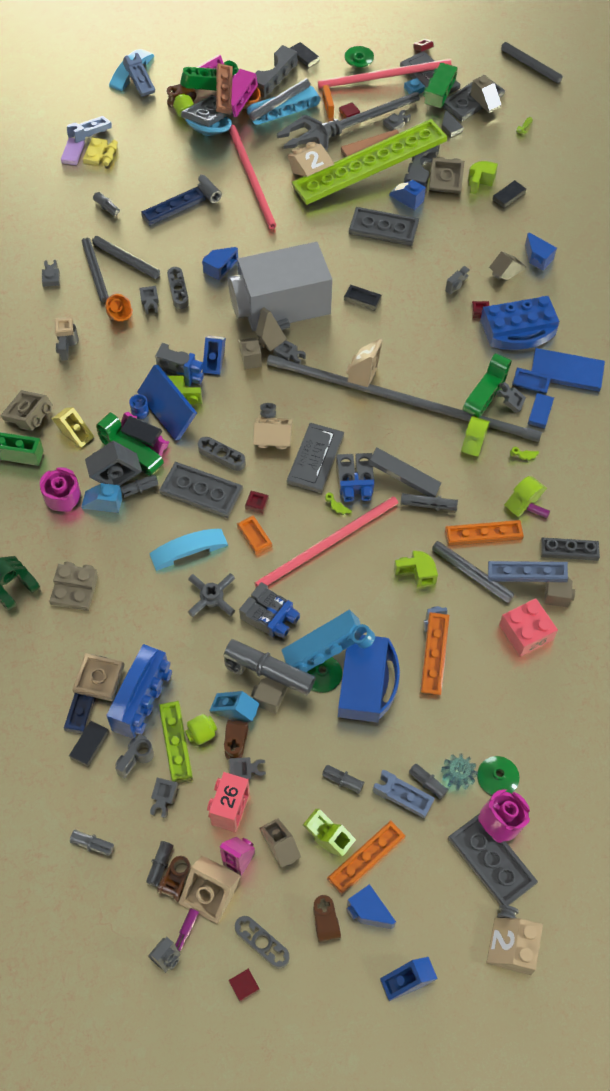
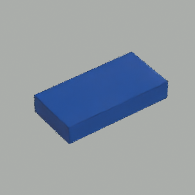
[512,367,551,394]
[528,393,554,429]

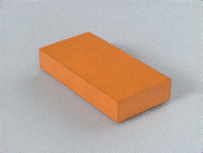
[322,85,334,118]
[237,515,272,555]

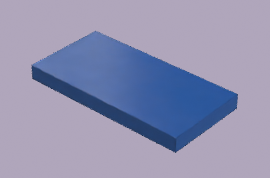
[531,348,605,392]
[137,365,197,440]

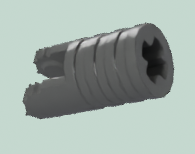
[197,175,222,203]

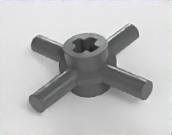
[188,573,235,617]

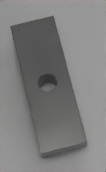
[541,537,600,561]

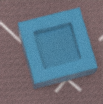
[404,78,425,94]

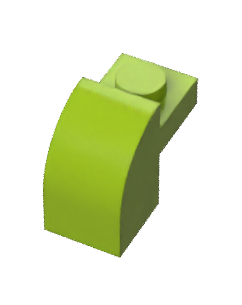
[468,161,498,194]
[168,376,202,405]
[461,416,490,457]
[504,476,547,517]
[394,551,438,587]
[303,809,356,856]

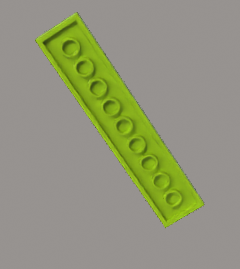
[292,119,447,205]

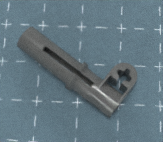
[224,639,316,696]

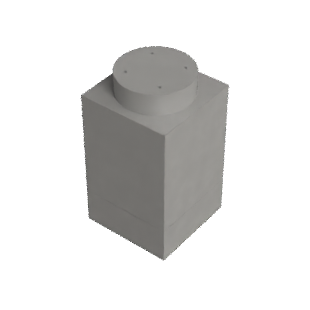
[228,242,332,332]

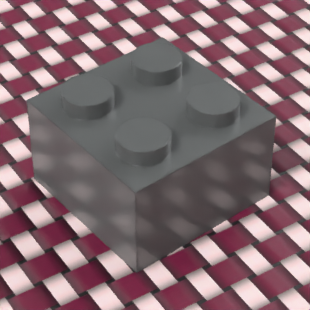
[85,440,142,485]

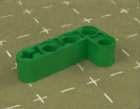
[180,60,239,91]
[463,353,512,418]
[96,412,164,476]

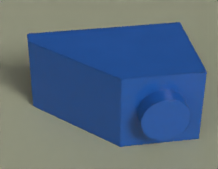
[389,180,426,210]
[525,232,557,271]
[202,247,238,281]
[202,336,226,375]
[346,884,396,929]
[380,957,438,1001]

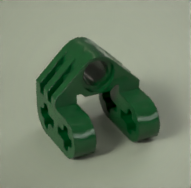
[0,556,40,611]

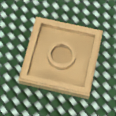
[72,653,125,701]

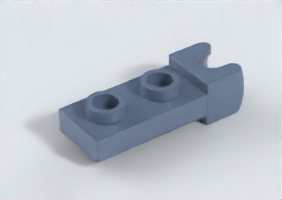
[123,52,156,97]
[67,116,112,143]
[373,770,435,819]

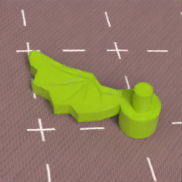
[516,117,533,134]
[510,447,539,461]
[325,492,352,515]

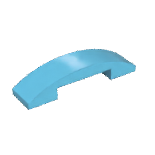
[109,49,154,91]
[149,529,228,571]

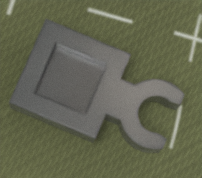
[383,110,411,131]
[42,260,60,287]
[445,266,470,295]
[139,286,159,314]
[273,340,306,364]
[496,382,526,413]
[228,757,266,779]
[150,777,179,818]

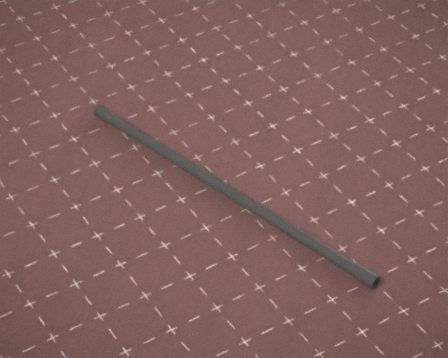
[267,355,542,442]

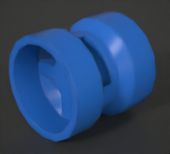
[129,394,149,419]

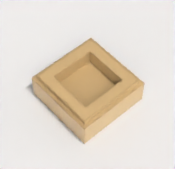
[55,318,74,337]

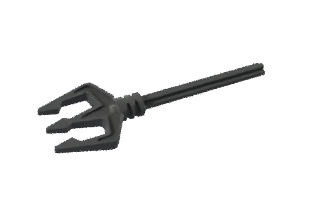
[277,92,420,152]

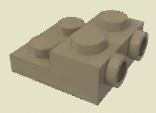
[429,157,465,194]
[0,390,53,431]
[49,562,98,611]

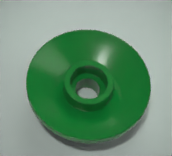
[344,46,374,67]
[307,657,342,693]
[477,756,520,796]

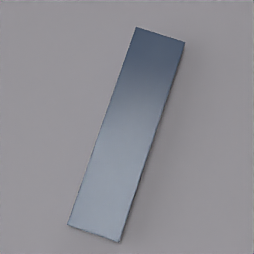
[488,561,568,582]

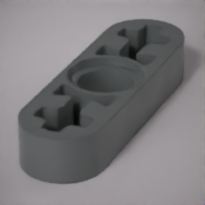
[167,267,189,309]
[198,437,246,471]
[235,916,289,969]

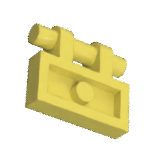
[83,137,118,166]

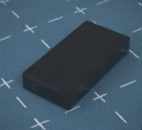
[290,42,320,68]
[492,180,527,208]
[344,284,382,310]
[121,416,162,447]
[69,721,109,767]

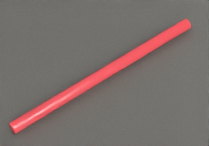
[318,59,452,89]
[229,125,276,229]
[254,496,398,588]

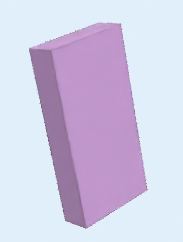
[61,138,85,165]

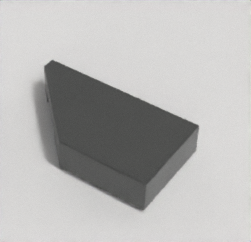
[442,111,464,137]

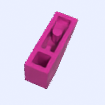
[231,69,258,117]
[220,837,255,876]

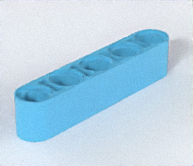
[247,86,321,125]

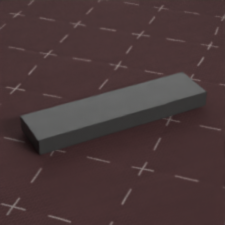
[368,447,441,497]

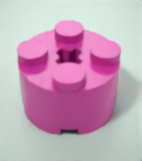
[40,467,81,512]
[478,789,530,843]

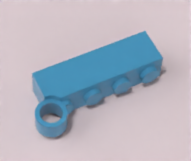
[282,609,375,673]

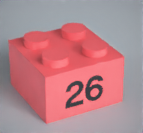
[499,598,558,657]
[207,772,250,833]

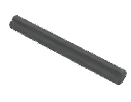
[501,42,563,83]
[249,79,311,121]
[92,236,160,279]
[82,237,109,302]
[432,541,514,603]

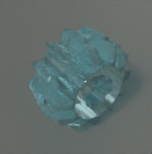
[441,753,478,790]

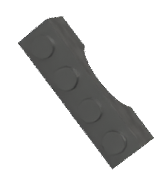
[255,45,298,98]
[404,145,440,187]

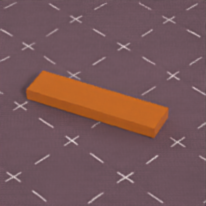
[445,520,524,546]
[420,612,450,695]
[327,820,406,896]

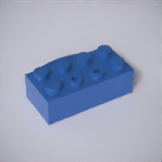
[480,296,560,350]
[338,635,400,723]
[106,644,172,739]

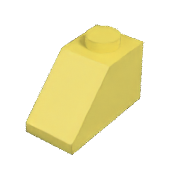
[52,407,94,448]

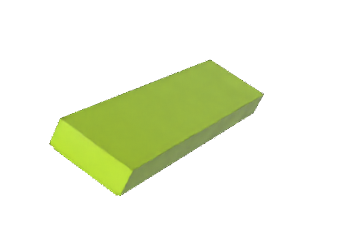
[159,701,193,783]

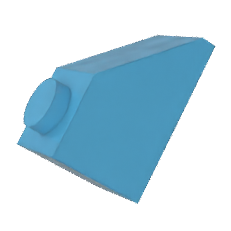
[81,483,122,513]
[209,691,260,722]

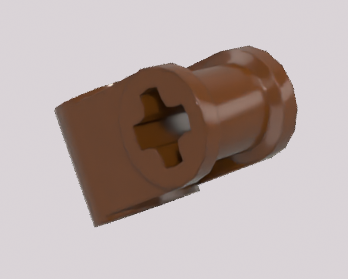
[166,84,197,107]
[224,720,249,760]
[157,856,192,902]
[313,895,341,942]

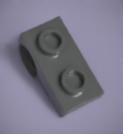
[56,324,79,361]
[115,733,154,779]
[148,937,181,973]

